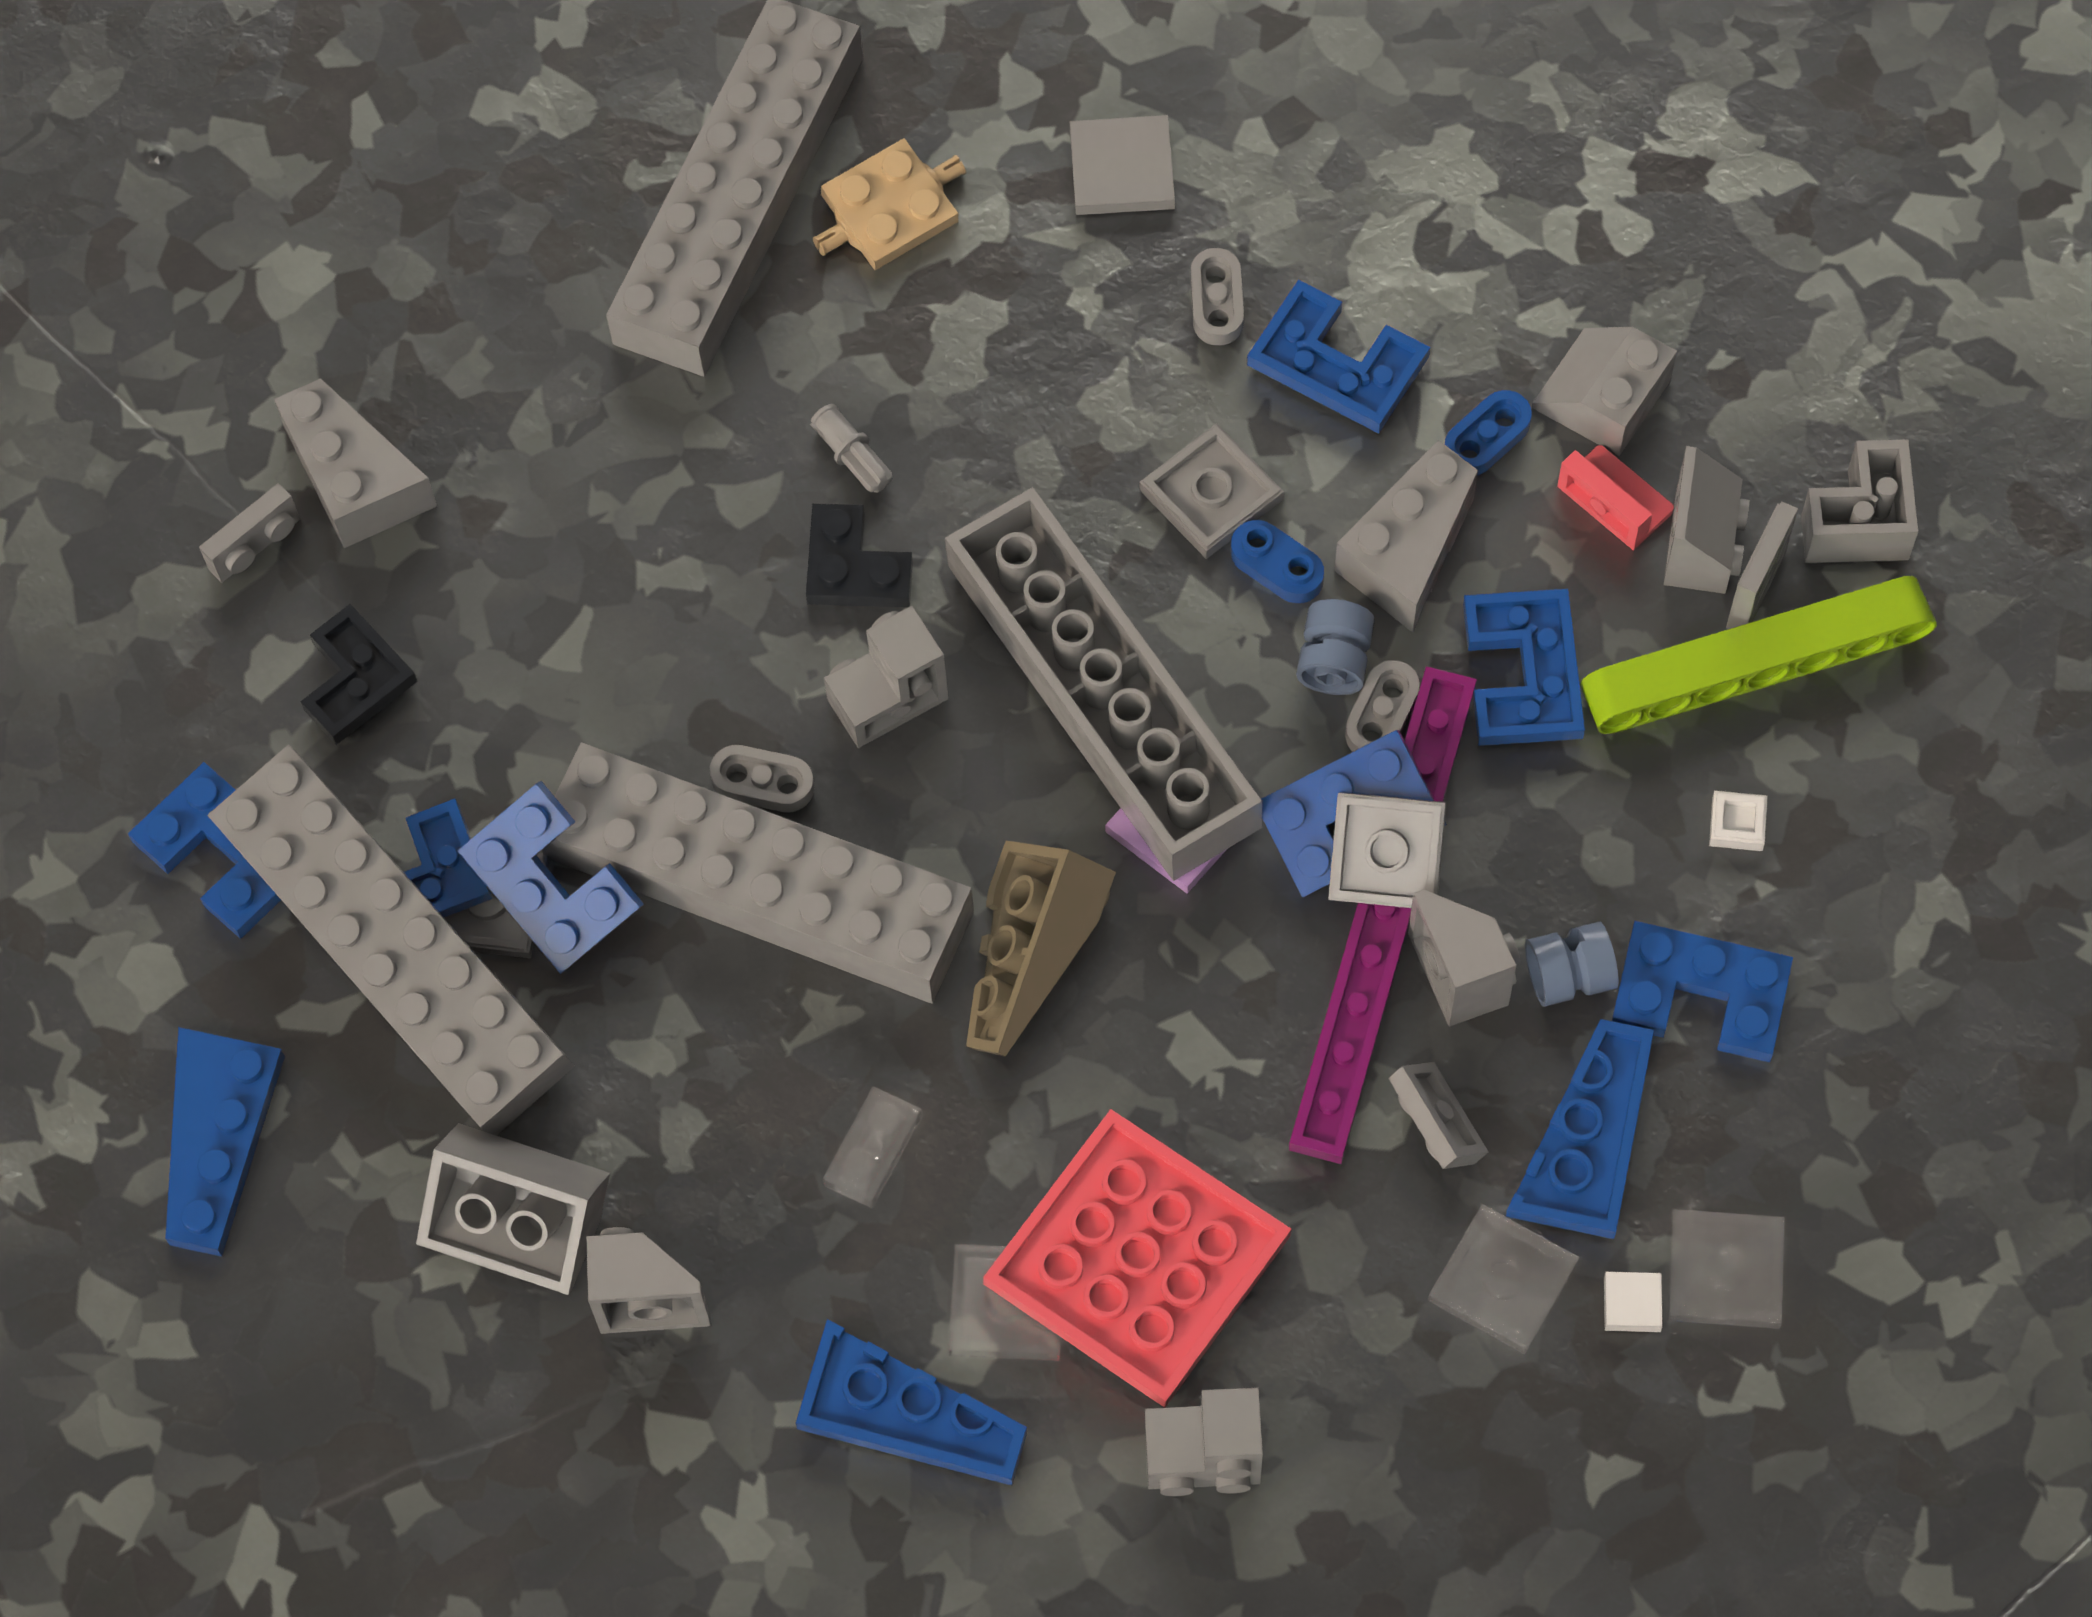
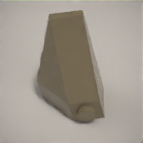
[966,840,1116,1057]

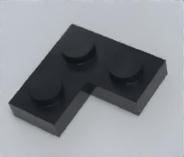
[806,503,913,607]
[300,604,418,745]

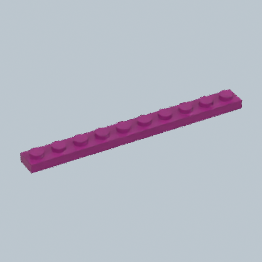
[1289,666,1477,1164]

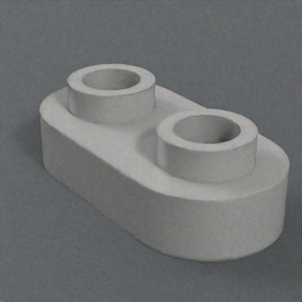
[1191,248,1244,346]
[1345,660,1420,752]
[710,745,815,812]

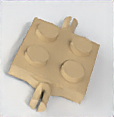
[813,138,966,270]

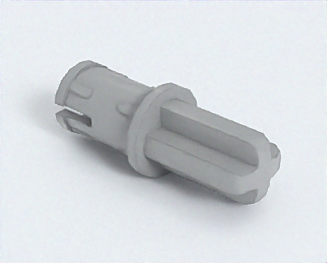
[810,404,893,493]

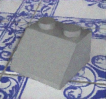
[1532,327,1677,456]
[1663,446,1750,594]
[1408,889,1520,1027]
[586,1227,711,1334]

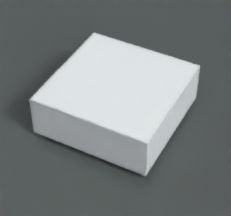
[1709,790,1767,851]
[1604,1272,1662,1332]

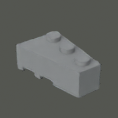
[274,378,438,548]
[1335,440,1478,632]

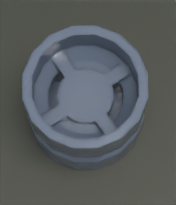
[1296,599,1375,695]
[1525,921,1619,1007]

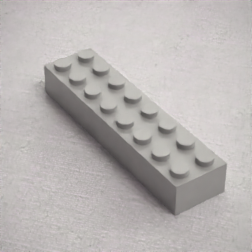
[606,0,863,377]
[945,487,1262,881]
[542,742,974,1004]
[207,744,575,1136]

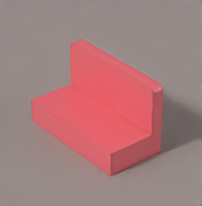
[1557,445,1674,551]

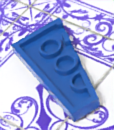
[1505,1019,1654,1239]
[165,1027,285,1257]
[796,1319,1027,1486]

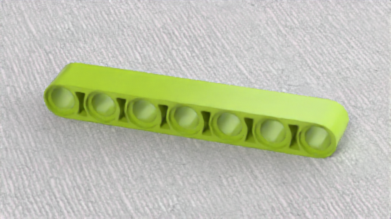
[1580,576,1937,734]

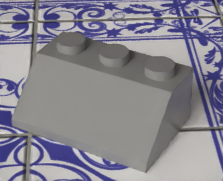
[416,1123,610,1295]

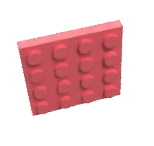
[983,1109,1292,1408]

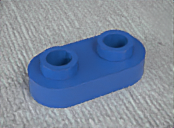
[1445,390,1532,476]
[1231,520,1324,603]

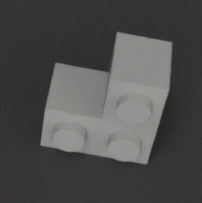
[1801,439,1918,563]
[824,606,948,748]
[1145,1387,1263,1496]

